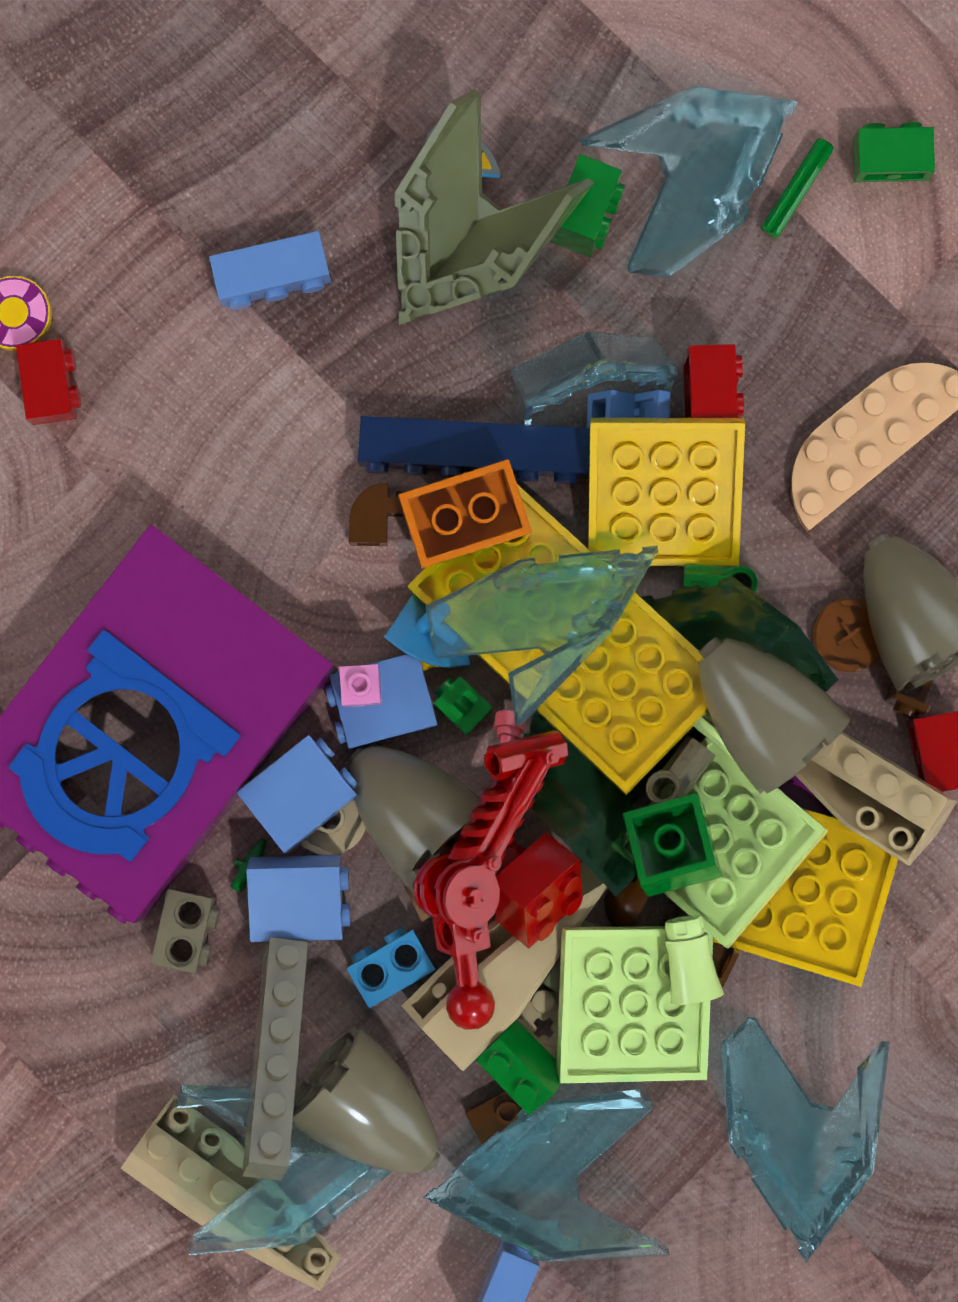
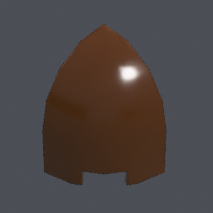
[604,866,649,927]

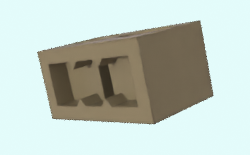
[150,888,220,974]

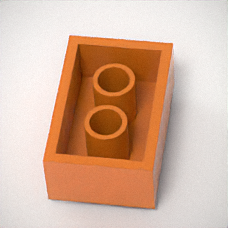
[398,459,532,569]

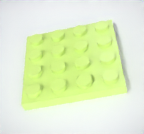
[613,737,828,949]
[556,926,713,1084]

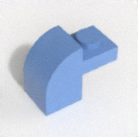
[586,390,671,428]

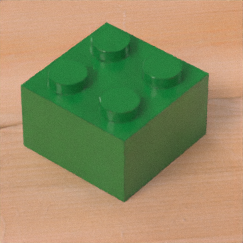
[550,154,625,258]
[623,792,723,897]

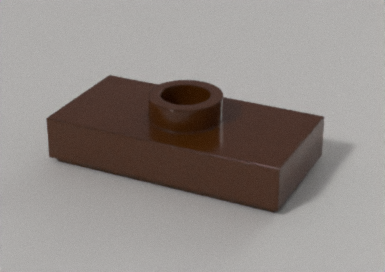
[465,1090,550,1147]

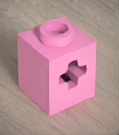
[339,664,382,708]

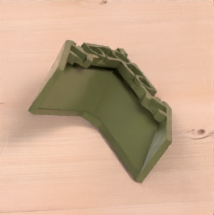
[395,89,594,325]

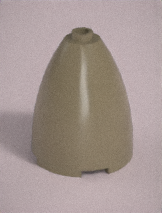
[863,534,958,692]
[697,637,850,794]
[348,745,482,894]
[292,1027,440,1174]

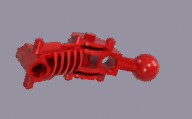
[414,730,568,1030]

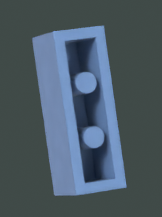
[209,231,331,310]

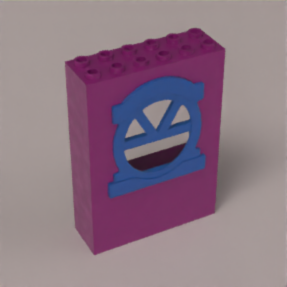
[0,524,338,924]

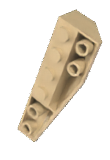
[795,732,957,866]
[402,862,607,1071]
[121,1094,341,1291]

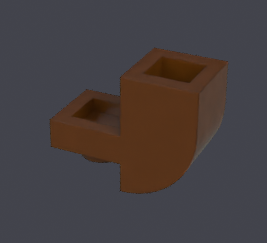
[349,482,407,546]

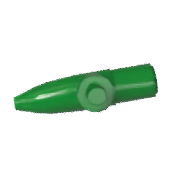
[230,838,266,893]

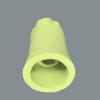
[665,915,724,1005]

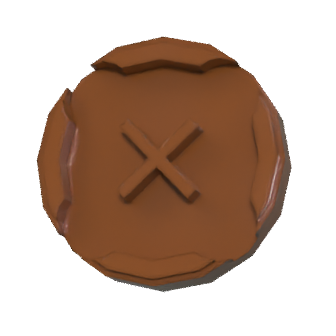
[812,598,881,673]

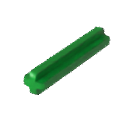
[761,138,834,239]

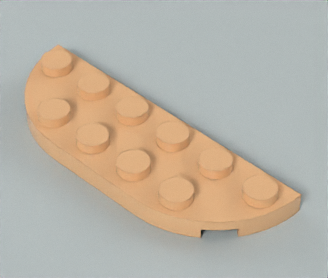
[790,363,958,532]

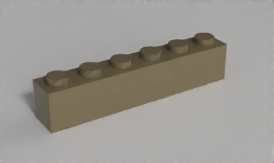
[242,937,308,1181]

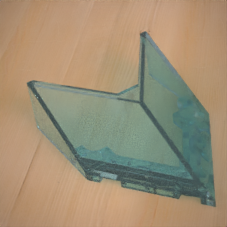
[580,86,798,277]
[510,331,678,425]
[425,546,658,727]
[721,1017,890,1262]
[176,1084,391,1255]
[423,1089,669,1262]

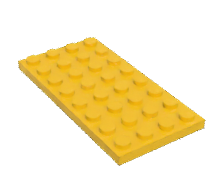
[407,484,708,795]

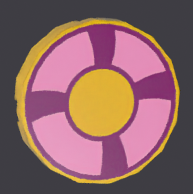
[0,276,52,351]

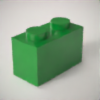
[853,122,935,183]
[475,1019,561,1115]

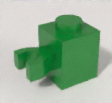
[434,676,493,736]

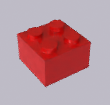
[683,344,744,418]
[495,832,583,949]

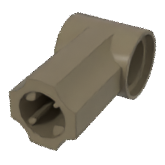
[646,735,716,804]

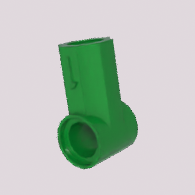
[683,565,758,602]

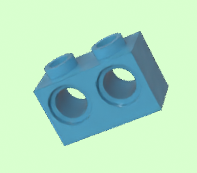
[346,926,436,1008]

